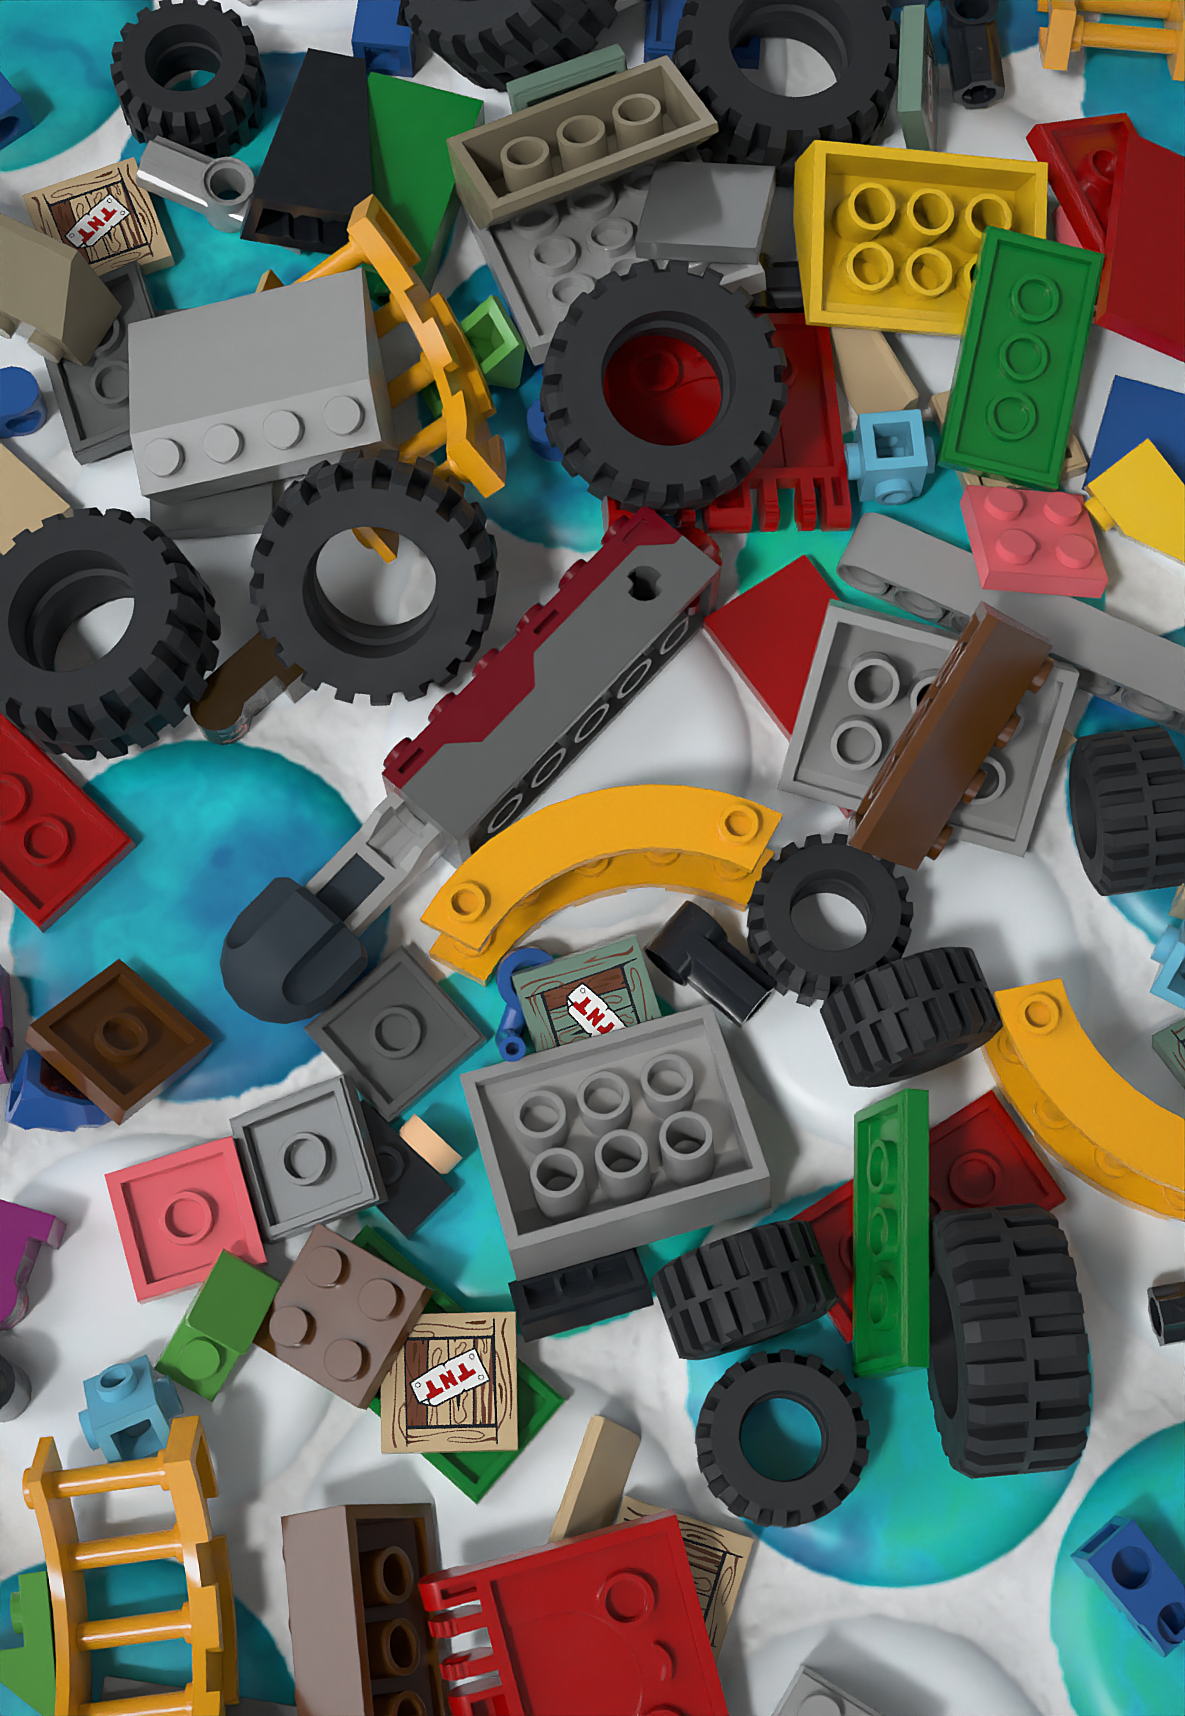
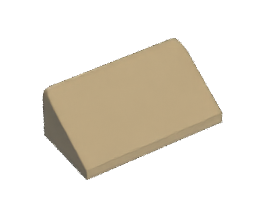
[829,327,919,416]
[547,1414,640,1544]

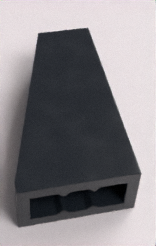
[240,48,373,255]

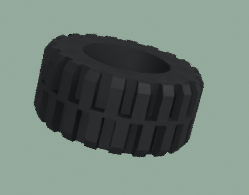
[401,0,617,92]
[672,0,900,187]
[539,259,789,516]
[249,449,499,706]
[0,507,221,761]
[927,1203,1091,1479]

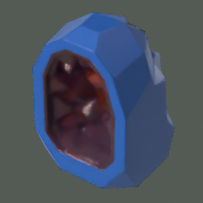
[5,1049,112,1132]

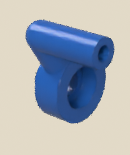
[495,946,554,1062]

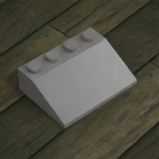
[128,267,400,505]
[777,598,1080,858]
[460,1004,772,1281]

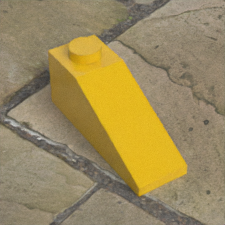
[1083,438,1185,566]

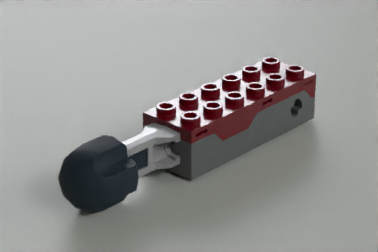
[219,507,723,1024]

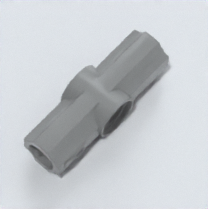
[136,135,304,255]

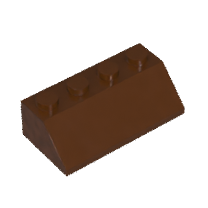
[849,600,1055,871]
[281,1503,452,1716]

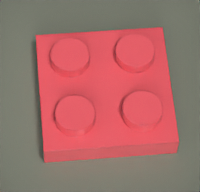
[959,485,1109,598]
[104,1136,270,1305]

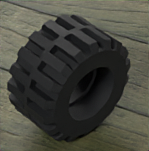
[110,0,267,158]
[1069,726,1185,896]
[746,833,914,1007]
[820,947,1003,1088]
[651,1220,839,1361]
[695,1349,870,1529]

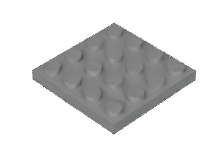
[461,147,766,366]

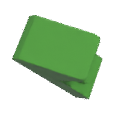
[415,295,526,419]
[154,1248,281,1402]
[0,1571,56,1716]

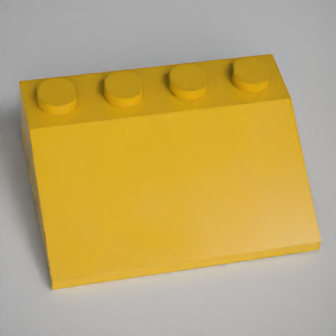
[793,140,1048,338]

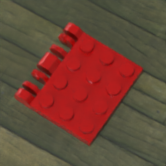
[601,313,851,534]
[417,1508,729,1716]

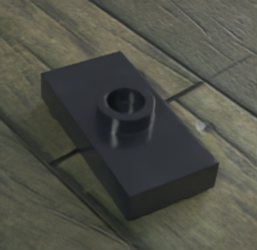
[360,1099,455,1240]
[508,1247,654,1343]

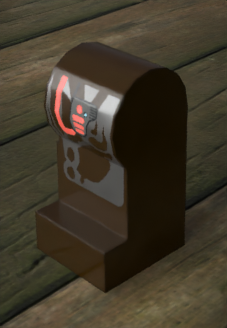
[189,631,312,745]

